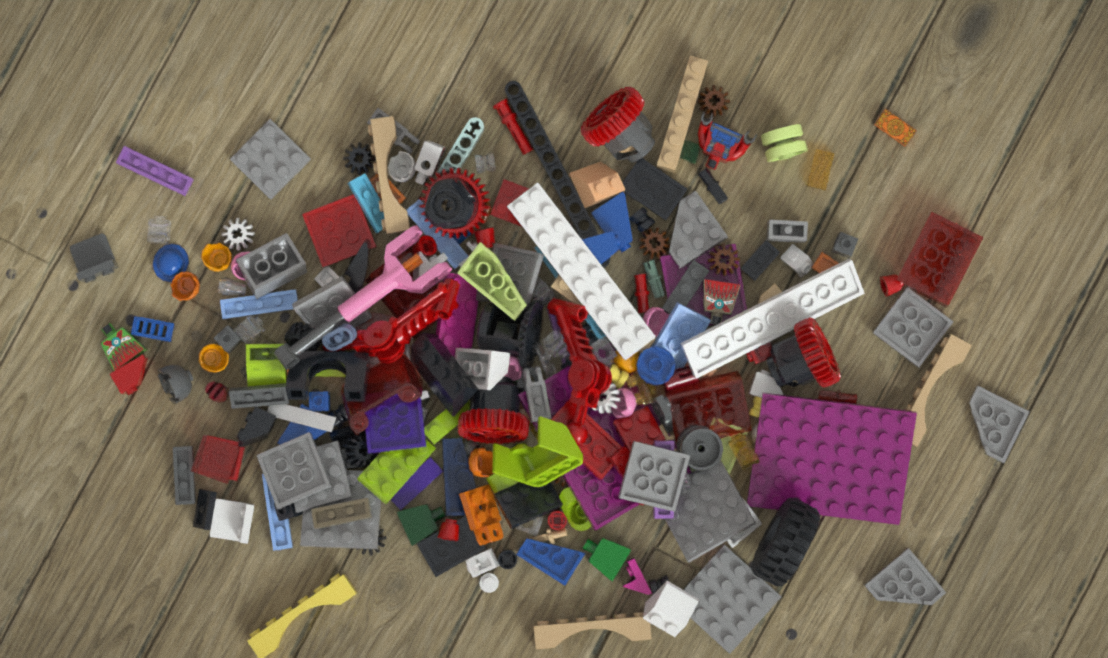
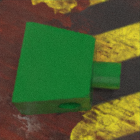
[583,538,631,581]

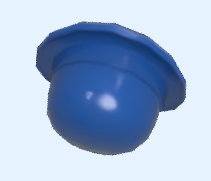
[153,244,189,282]

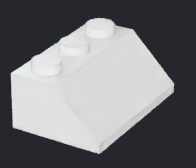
[455,348,510,390]

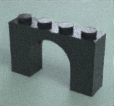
[285,351,371,402]

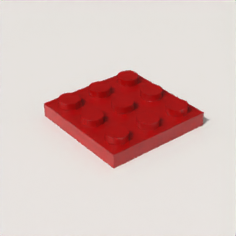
[302,194,377,268]

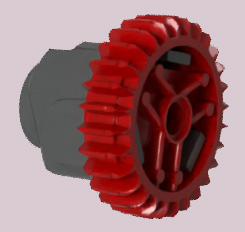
[580,87,655,162]

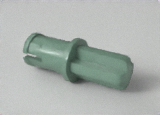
[642,260,665,298]

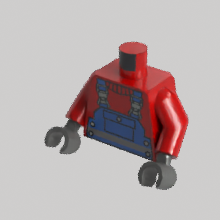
[697,111,757,170]

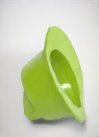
[559,487,591,531]

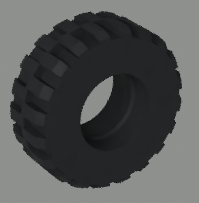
[751,498,820,586]

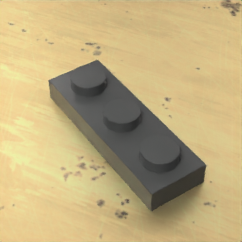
[662,260,710,314]
[229,383,290,409]
[173,446,196,505]

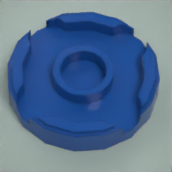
[637,346,675,385]

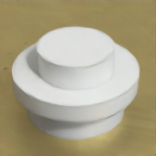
[479,573,499,593]

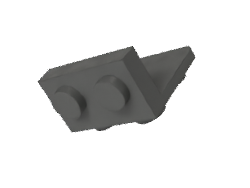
[70,233,119,283]

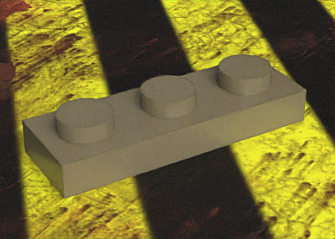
[311,498,372,529]

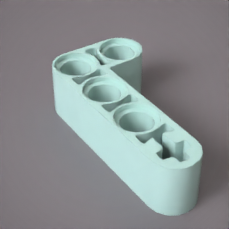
[438,117,484,174]

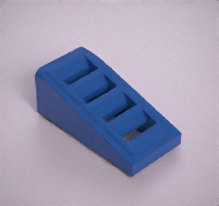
[131,316,174,342]

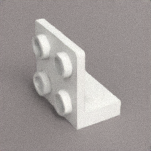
[210,499,254,544]

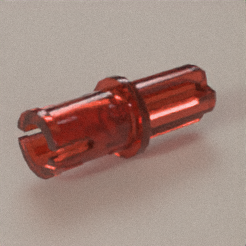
[818,390,858,404]

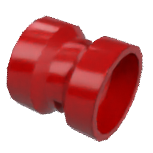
[548,510,567,530]

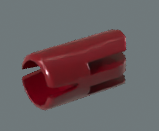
[662,366,699,391]
[205,381,229,403]

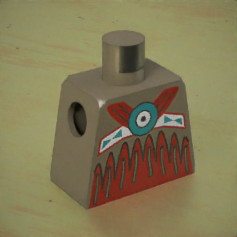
[702,279,740,325]

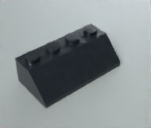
[410,332,478,417]

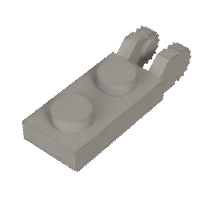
[367,108,420,154]
[523,366,551,423]

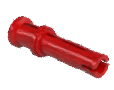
[493,98,533,155]

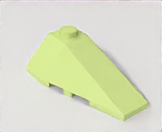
[457,242,527,321]

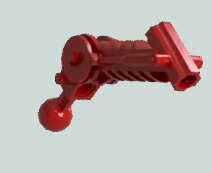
[322,278,460,364]
[547,298,612,446]

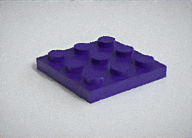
[363,389,426,454]

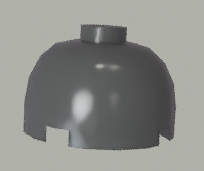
[158,364,193,404]

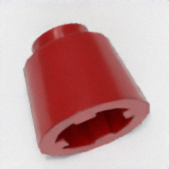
[474,227,495,248]
[413,235,437,257]
[880,274,904,297]
[437,519,459,541]

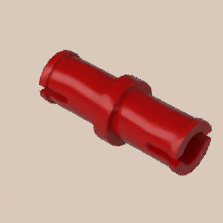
[634,274,650,313]

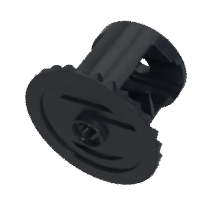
[477,300,543,369]

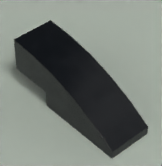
[345,239,370,293]

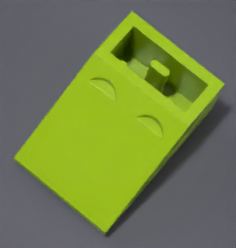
[246,344,287,387]

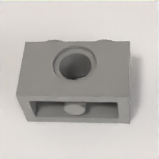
[766,220,808,243]

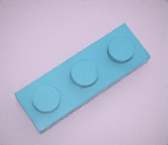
[347,173,385,233]

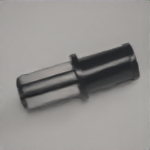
[698,168,728,204]

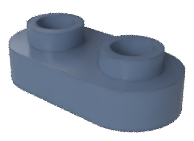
[322,323,357,351]

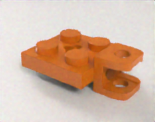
[459,484,503,546]

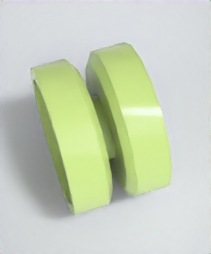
[760,124,808,162]

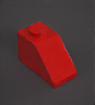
[110,355,148,395]

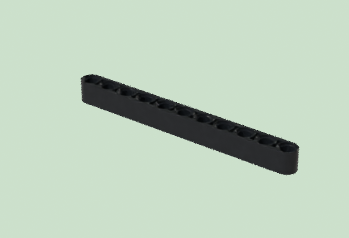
[505,81,610,268]

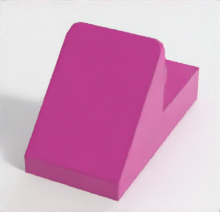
[622,558,652,595]

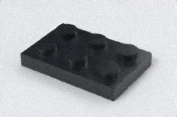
[623,158,687,221]
[493,482,563,529]
[417,516,486,577]

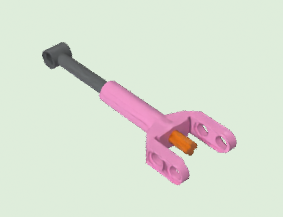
[274,225,452,370]

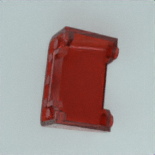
[341,354,423,435]

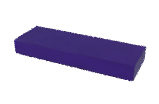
[391,457,443,510]

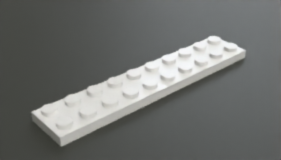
[507,183,656,360]
[680,259,865,379]

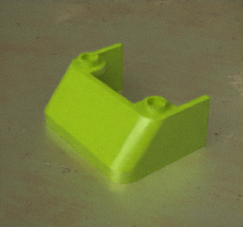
[492,416,583,487]

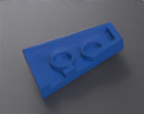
[516,538,586,586]

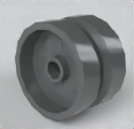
[676,424,723,471]

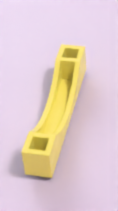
[247,573,358,658]

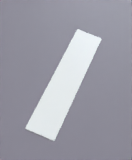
[267,404,336,432]

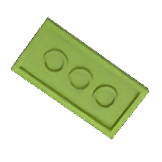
[357,440,436,504]

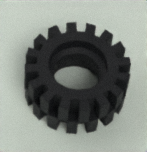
[284,322,322,351]

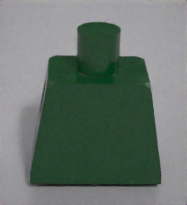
[397,504,446,546]

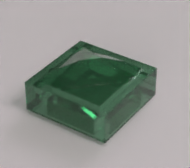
[680,140,700,164]

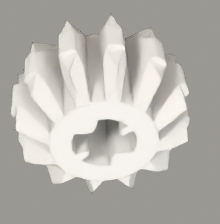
[222,218,255,251]
[592,383,621,414]

